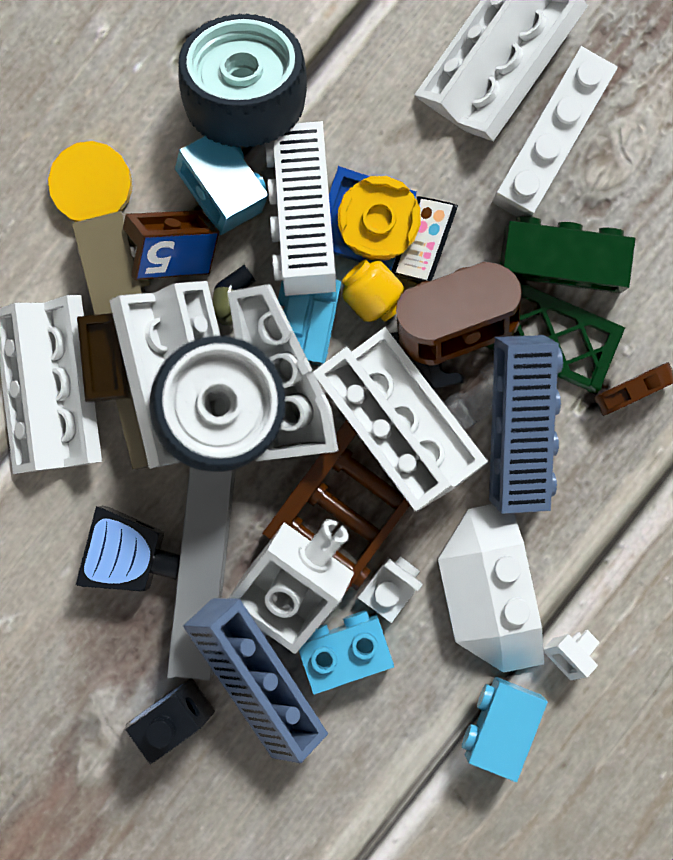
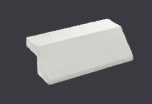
[414,0,588,142]
[109,281,227,469]
[0,295,102,474]
[313,327,488,512]

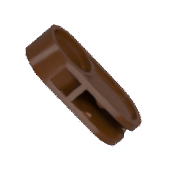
[594,362,673,416]

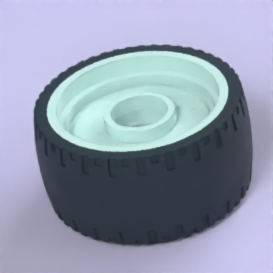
[178,14,307,147]

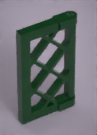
[485,282,626,395]

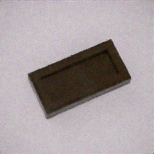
[77,313,130,403]

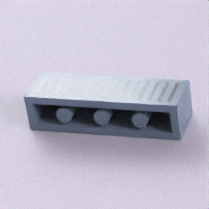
[489,335,563,514]
[183,598,328,764]

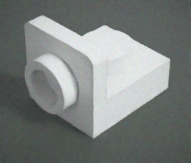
[358,556,423,623]

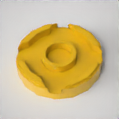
[48,141,133,222]
[338,176,421,260]

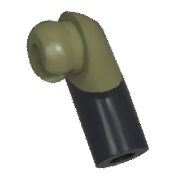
[212,265,256,326]

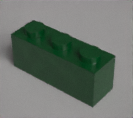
[500,216,636,293]

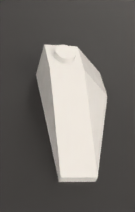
[228,284,338,461]

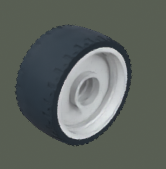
[149,336,286,472]

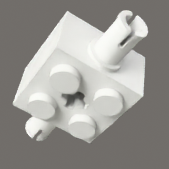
[228,520,354,654]

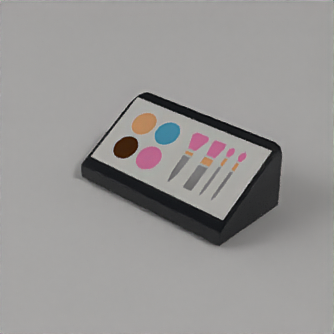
[391,196,458,284]

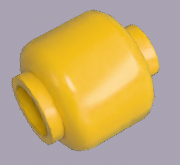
[342,259,404,322]

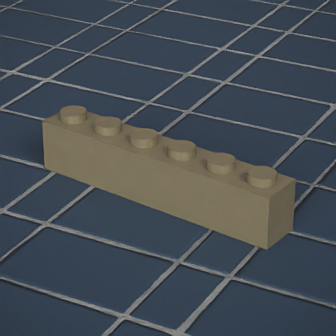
[72,211,151,470]

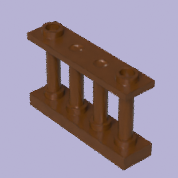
[262,419,411,594]

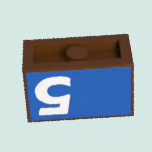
[123,210,220,280]

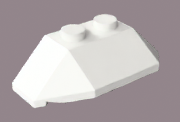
[437,504,544,673]

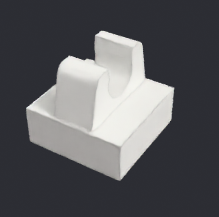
[543,630,599,680]

